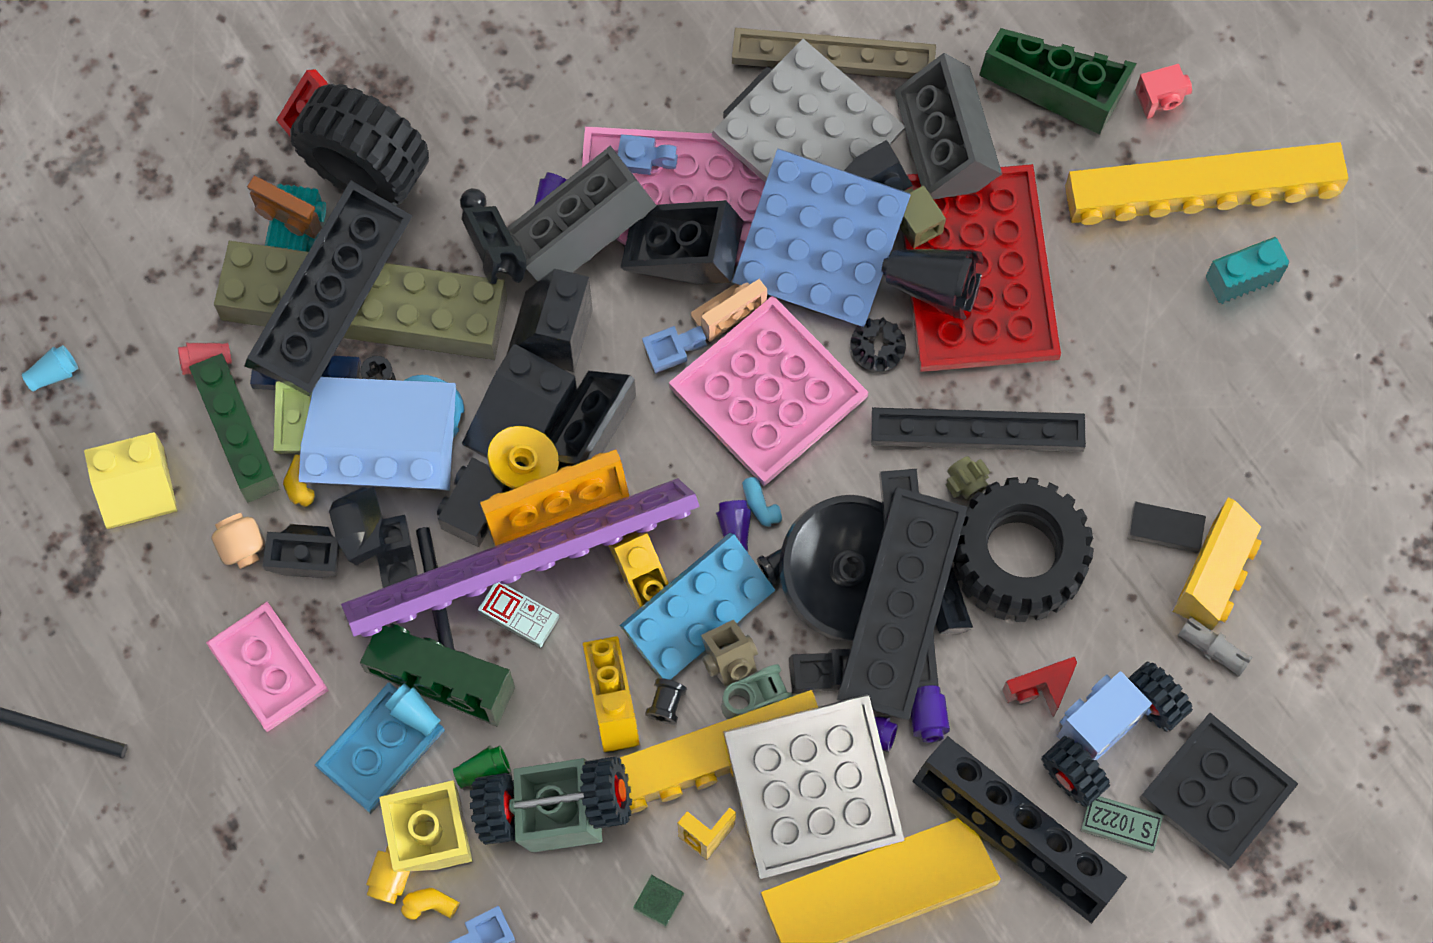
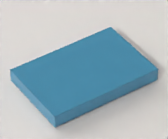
[315,682,445,814]

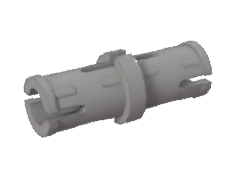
[1178,616,1253,677]

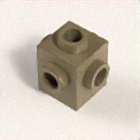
[701,619,758,687]

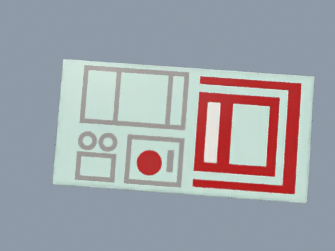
[478,582,559,648]

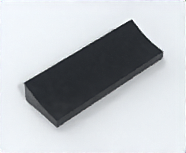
[244,180,412,397]

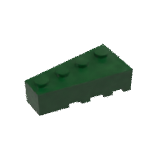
[979,28,1137,135]
[360,623,515,727]

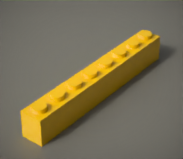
[1065,142,1349,225]

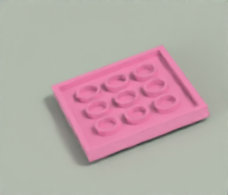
[669,296,869,486]

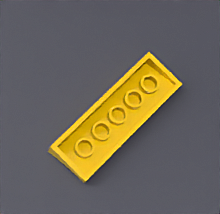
[760,818,1001,943]

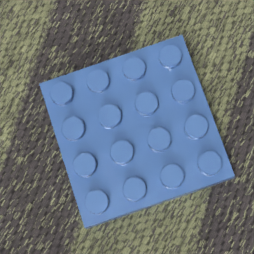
[732,148,911,327]

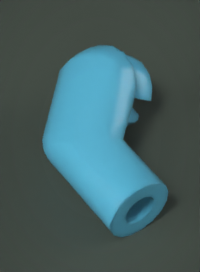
[742,477,782,527]

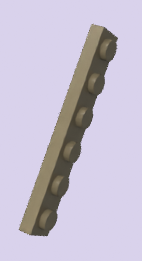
[732,28,936,79]

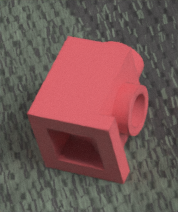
[1135,64,1192,119]

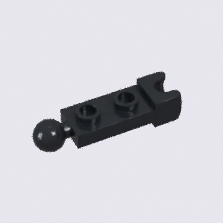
[460,188,526,284]

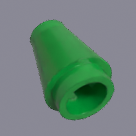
[453,746,511,789]

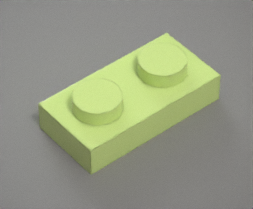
[273,381,313,454]

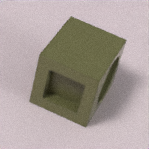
[899,185,946,249]

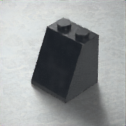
[507,269,593,373]

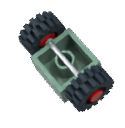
[470,756,632,852]

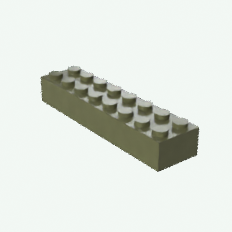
[214,240,508,360]

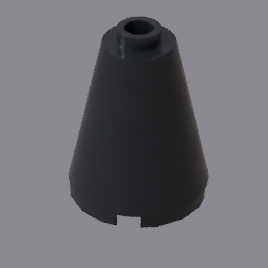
[881,249,983,320]

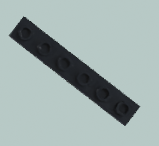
[912,736,1127,924]

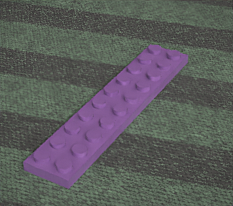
[341,478,700,637]

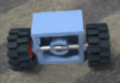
[1041,661,1193,807]

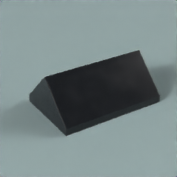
[548,370,636,470]

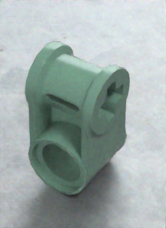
[721,664,793,719]

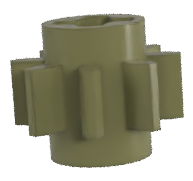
[945,456,991,501]

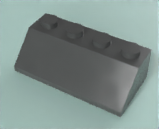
[894,53,1002,199]
[507,145,657,281]

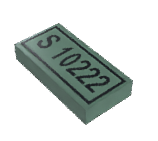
[1080,796,1163,853]

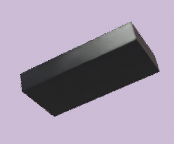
[1128,501,1206,553]

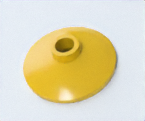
[487,426,559,489]

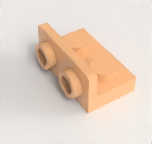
[691,279,767,342]

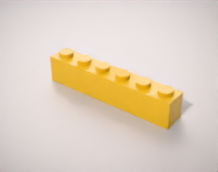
[620,690,818,814]

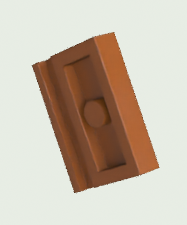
[247,175,322,239]

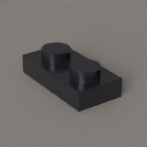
[935,566,973,634]

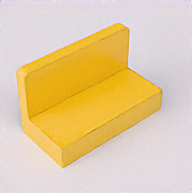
[677,808,736,860]

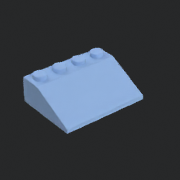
[299,377,456,491]

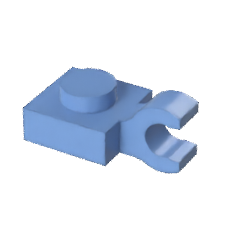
[618,134,678,175]
[642,326,707,374]
[449,906,515,943]

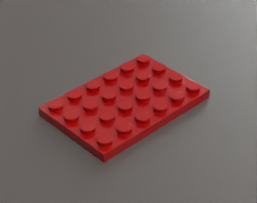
[903,164,1061,372]

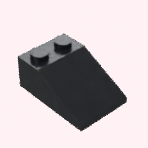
[621,200,744,284]
[462,344,577,467]

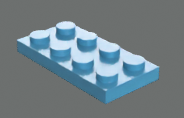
[619,533,775,680]

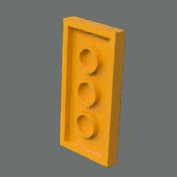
[480,449,629,546]

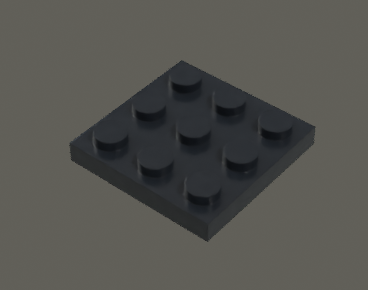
[1139,713,1298,870]

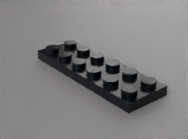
[836,487,968,720]

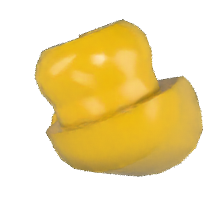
[283,455,315,507]
[401,887,460,920]

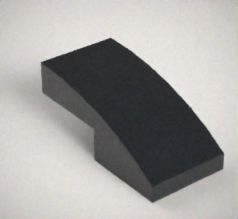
[376,515,418,588]
[788,649,850,693]

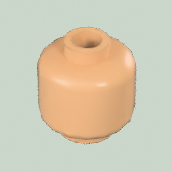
[211,513,265,569]

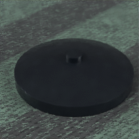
[779,495,884,641]

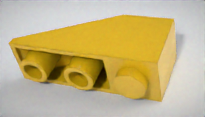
[609,531,669,609]
[583,636,640,752]

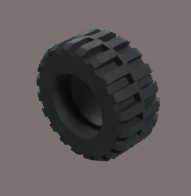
[290,83,429,206]
[953,477,1094,622]

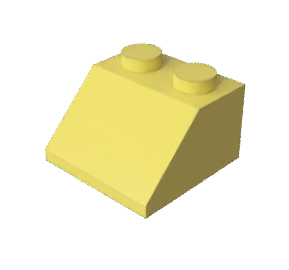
[84,432,178,529]
[379,780,472,872]

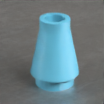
[22,345,78,392]
[385,683,441,737]

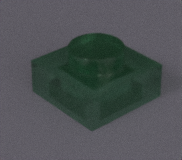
[633,875,685,928]

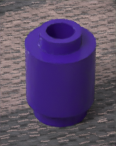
[911,685,950,743]

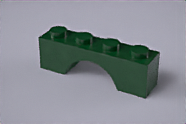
[189,353,280,503]

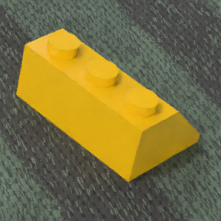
[1172,497,1262,630]

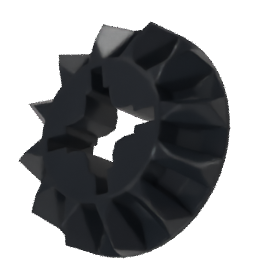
[850,317,906,372]

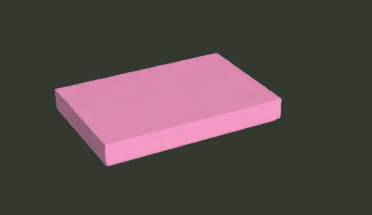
[206,602,329,732]

